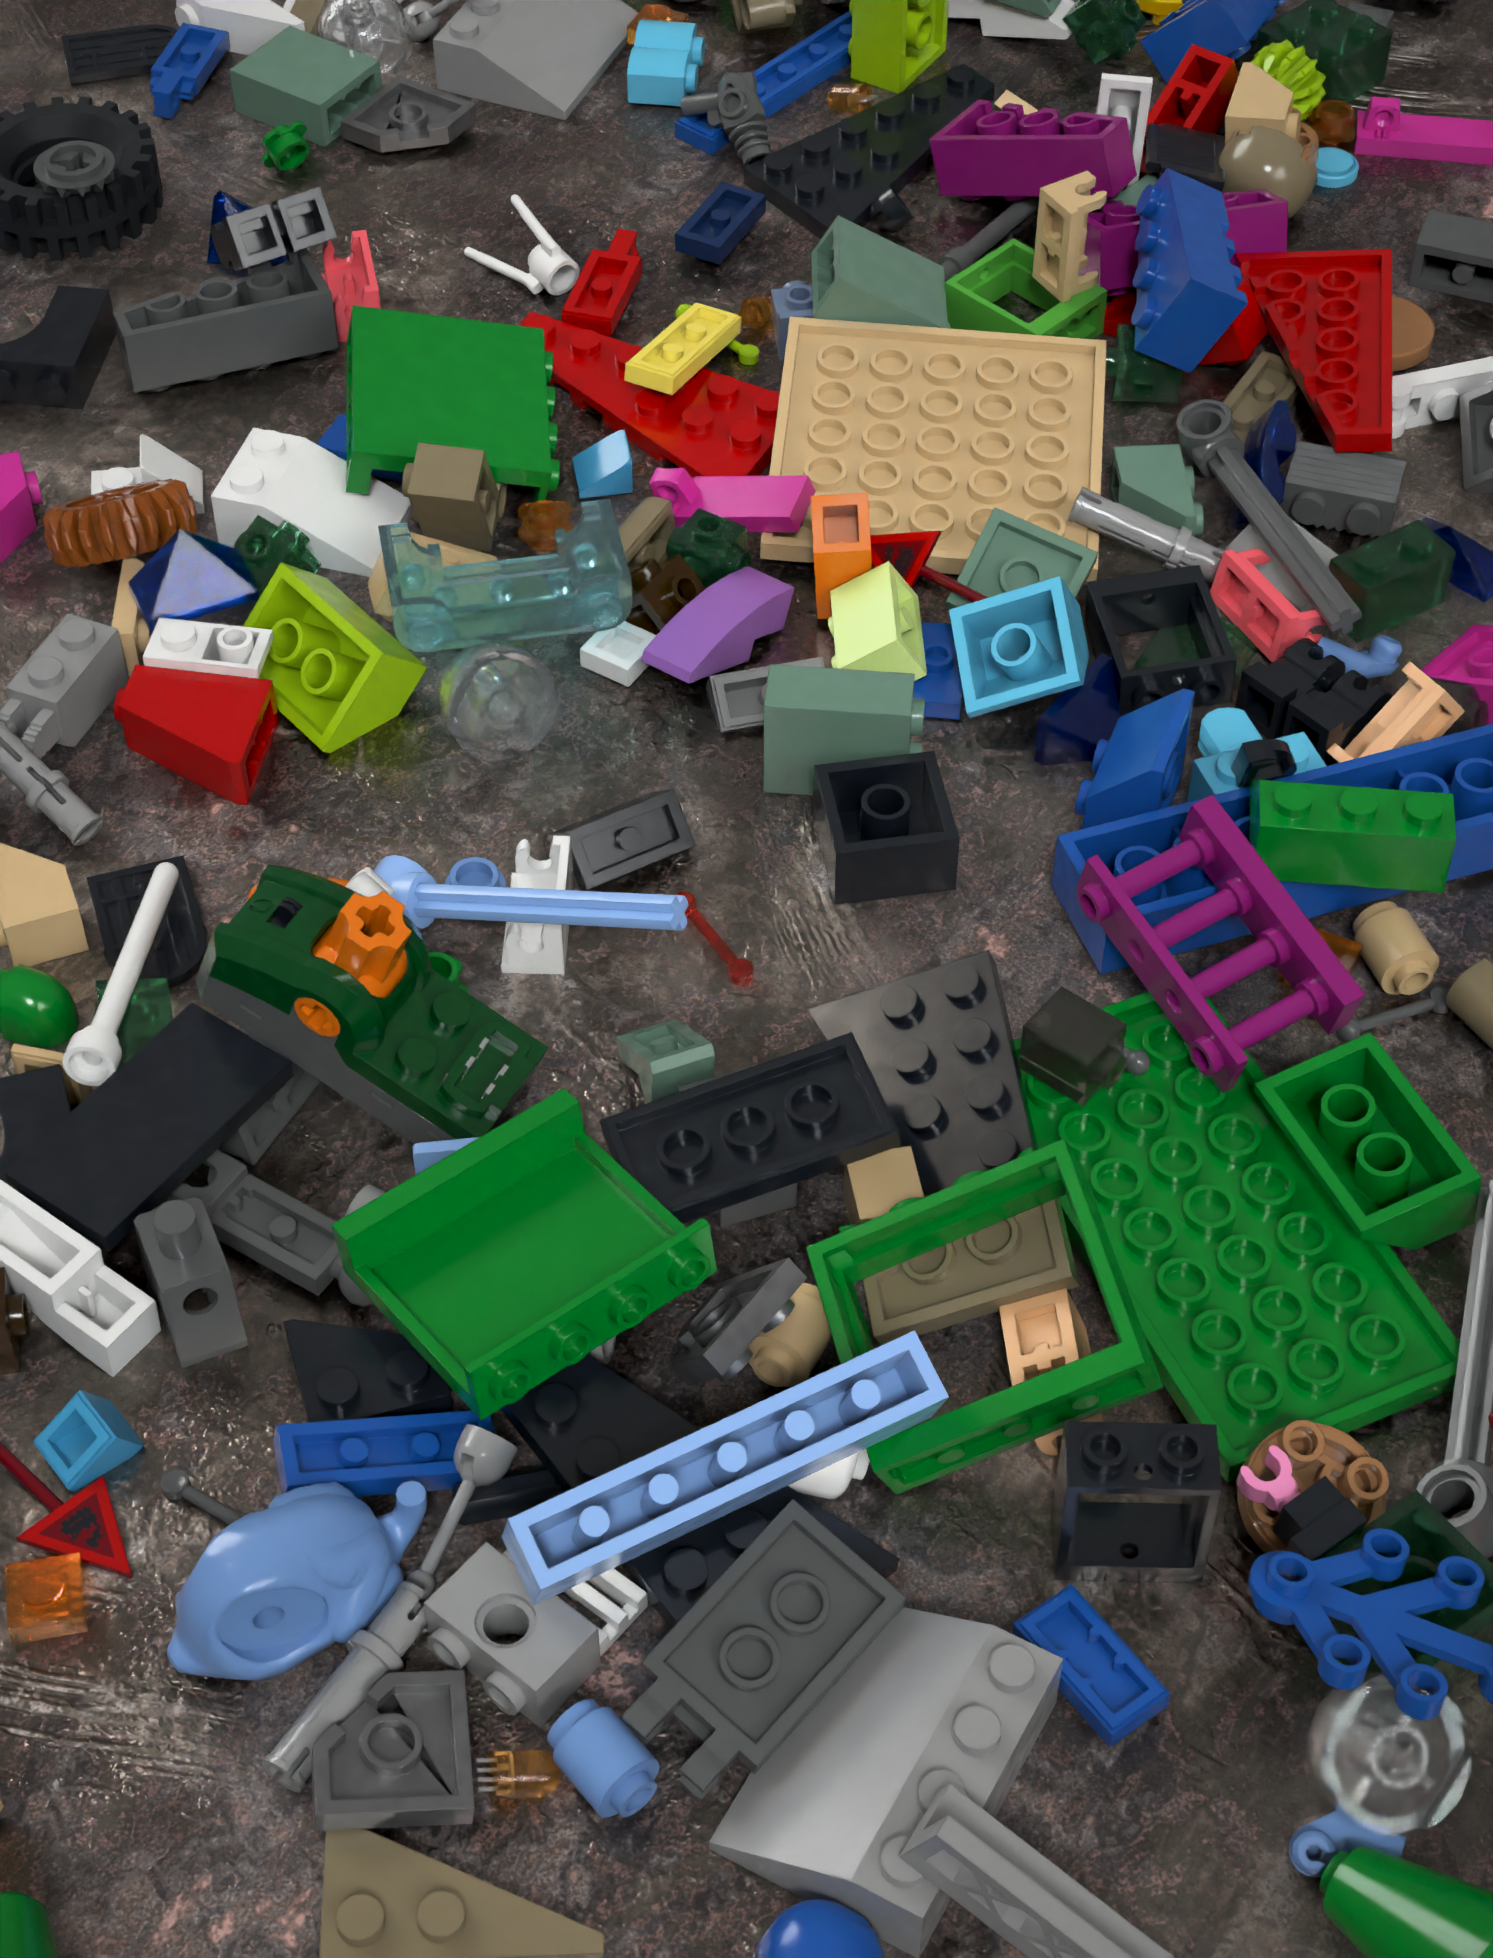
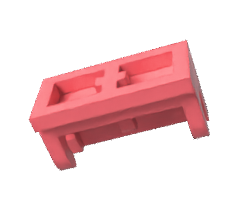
[321,230,381,343]
[1210,549,1326,663]

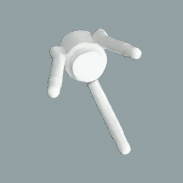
[464,194,580,296]

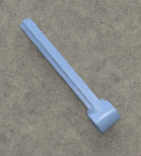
[374,855,689,931]

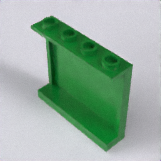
[346,305,560,513]
[331,1088,717,1420]

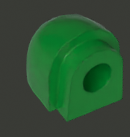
[0,964,80,1048]

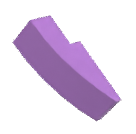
[641,566,795,684]

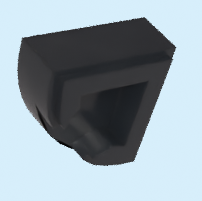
[1231,739,1297,788]

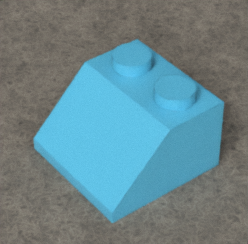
[949,576,1089,718]

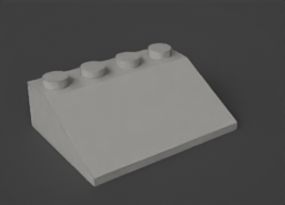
[433,0,643,120]
[709,1607,1063,1958]

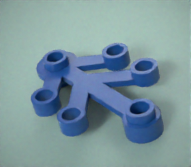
[1248,1528,1493,1720]

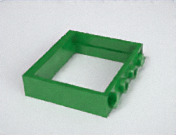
[806,1139,1163,1495]

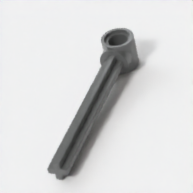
[1176,399,1362,634]
[1414,1179,1493,1563]

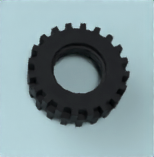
[0,97,163,261]

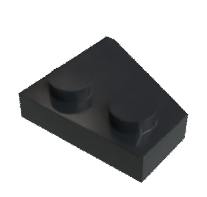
[284,1319,453,1422]

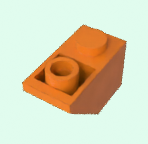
[810,493,872,621]

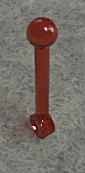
[676,891,753,986]

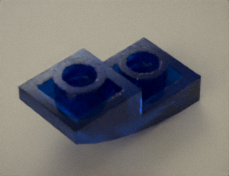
[1237,400,1297,524]

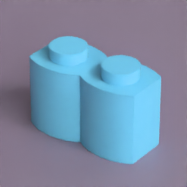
[627,19,705,106]

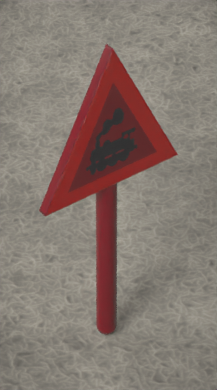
[870,530,989,602]
[0,1442,132,1579]

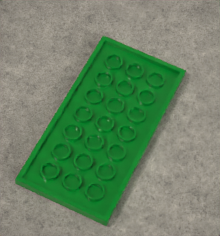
[1014,976,1460,1483]

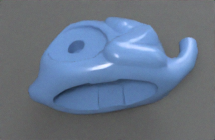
[167,1481,427,1681]

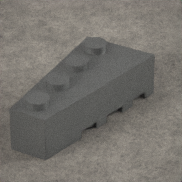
[113,248,339,393]

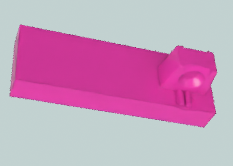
[1354,96,1493,165]
[649,467,816,532]

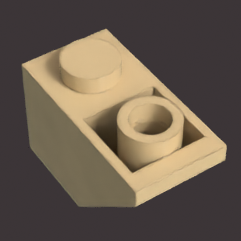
[0,843,89,967]

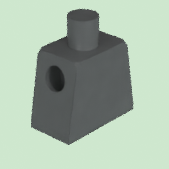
[133,1197,248,1369]

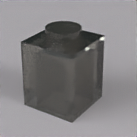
[1019,986,1128,1106]

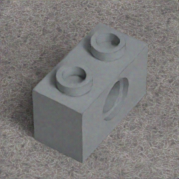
[424,1542,601,1728]

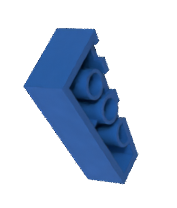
[1140,0,1286,84]
[1131,168,1248,373]

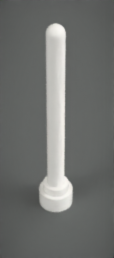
[62,862,179,1086]

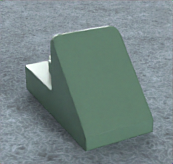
[615,1019,715,1104]

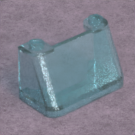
[378,499,633,652]

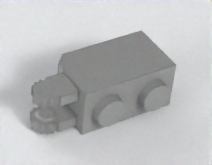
[0,613,129,759]

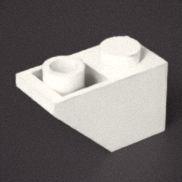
[143,617,274,679]

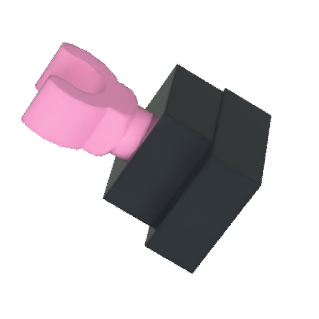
[1236,1445,1367,1561]

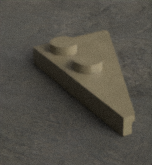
[319,1829,605,1958]

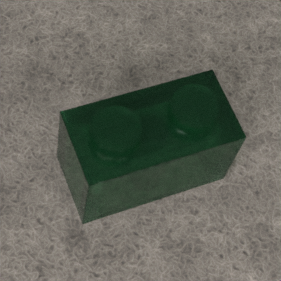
[1329,519,1456,643]

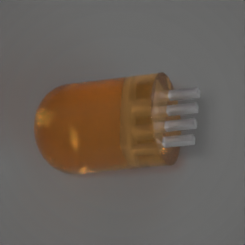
[827,83,878,113]
[475,1750,560,1799]

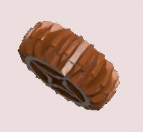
[42,479,197,567]

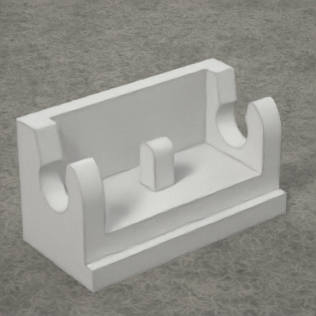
[501,835,574,975]

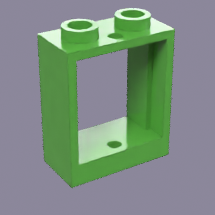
[944,238,1108,339]

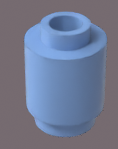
[547,1699,660,1818]

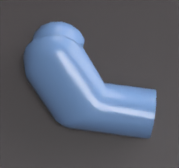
[1318,635,1402,679]
[1288,1810,1407,1877]

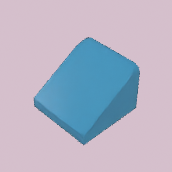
[572,429,633,499]
[33,1390,144,1492]

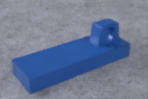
[273,1411,495,1497]

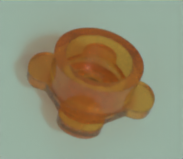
[1308,100,1357,144]
[518,500,573,551]

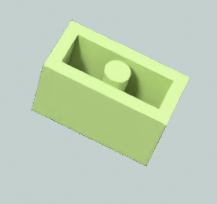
[828,561,927,681]

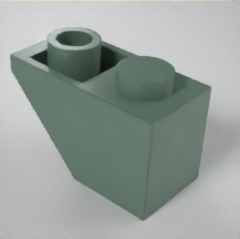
[1109,444,1204,536]

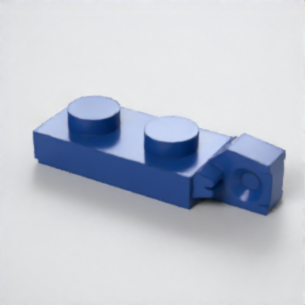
[149,23,229,119]

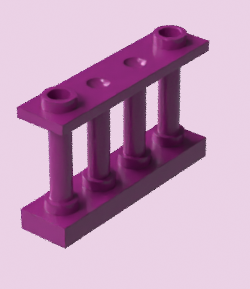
[1075,794,1365,1093]

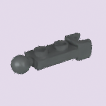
[168,1149,375,1307]

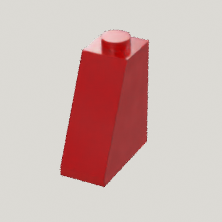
[114,665,279,805]

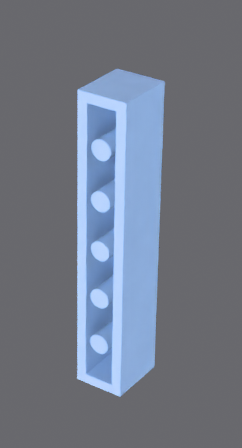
[502,1330,949,1606]

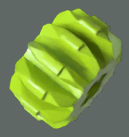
[1250,39,1326,121]

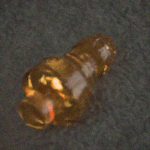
[738,293,771,328]

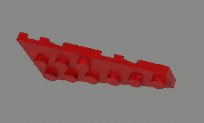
[1235,249,1392,454]
[518,311,780,478]

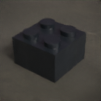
[813,751,960,905]

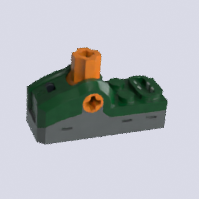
[196,864,549,1144]

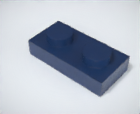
[675,182,766,265]

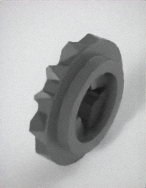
[33,140,116,198]

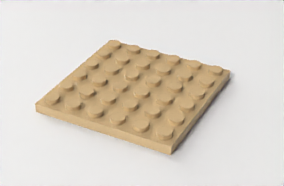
[760,317,1107,585]

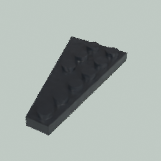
[744,64,995,239]
[807,950,1073,1300]
[500,1355,900,1629]

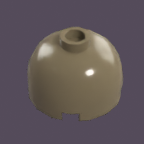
[1218,126,1318,219]

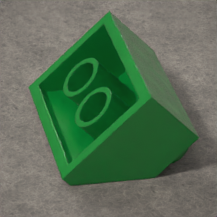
[1250,779,1456,893]
[1254,1032,1482,1250]

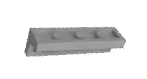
[899,1784,1175,1958]

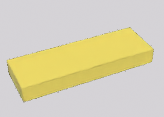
[624,302,742,395]

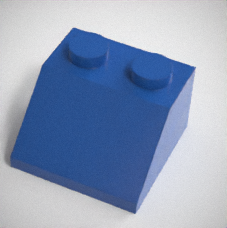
[1075,688,1195,829]

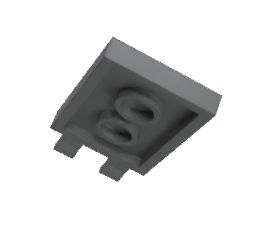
[622,1499,907,1803]

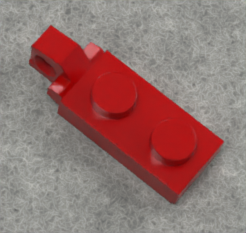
[561,229,643,337]

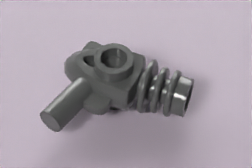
[681,71,771,167]

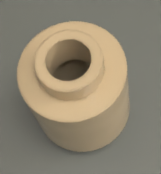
[1353,901,1439,995]
[748,1283,832,1387]

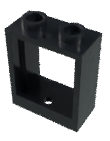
[1085,565,1236,718]
[1051,1421,1222,1584]

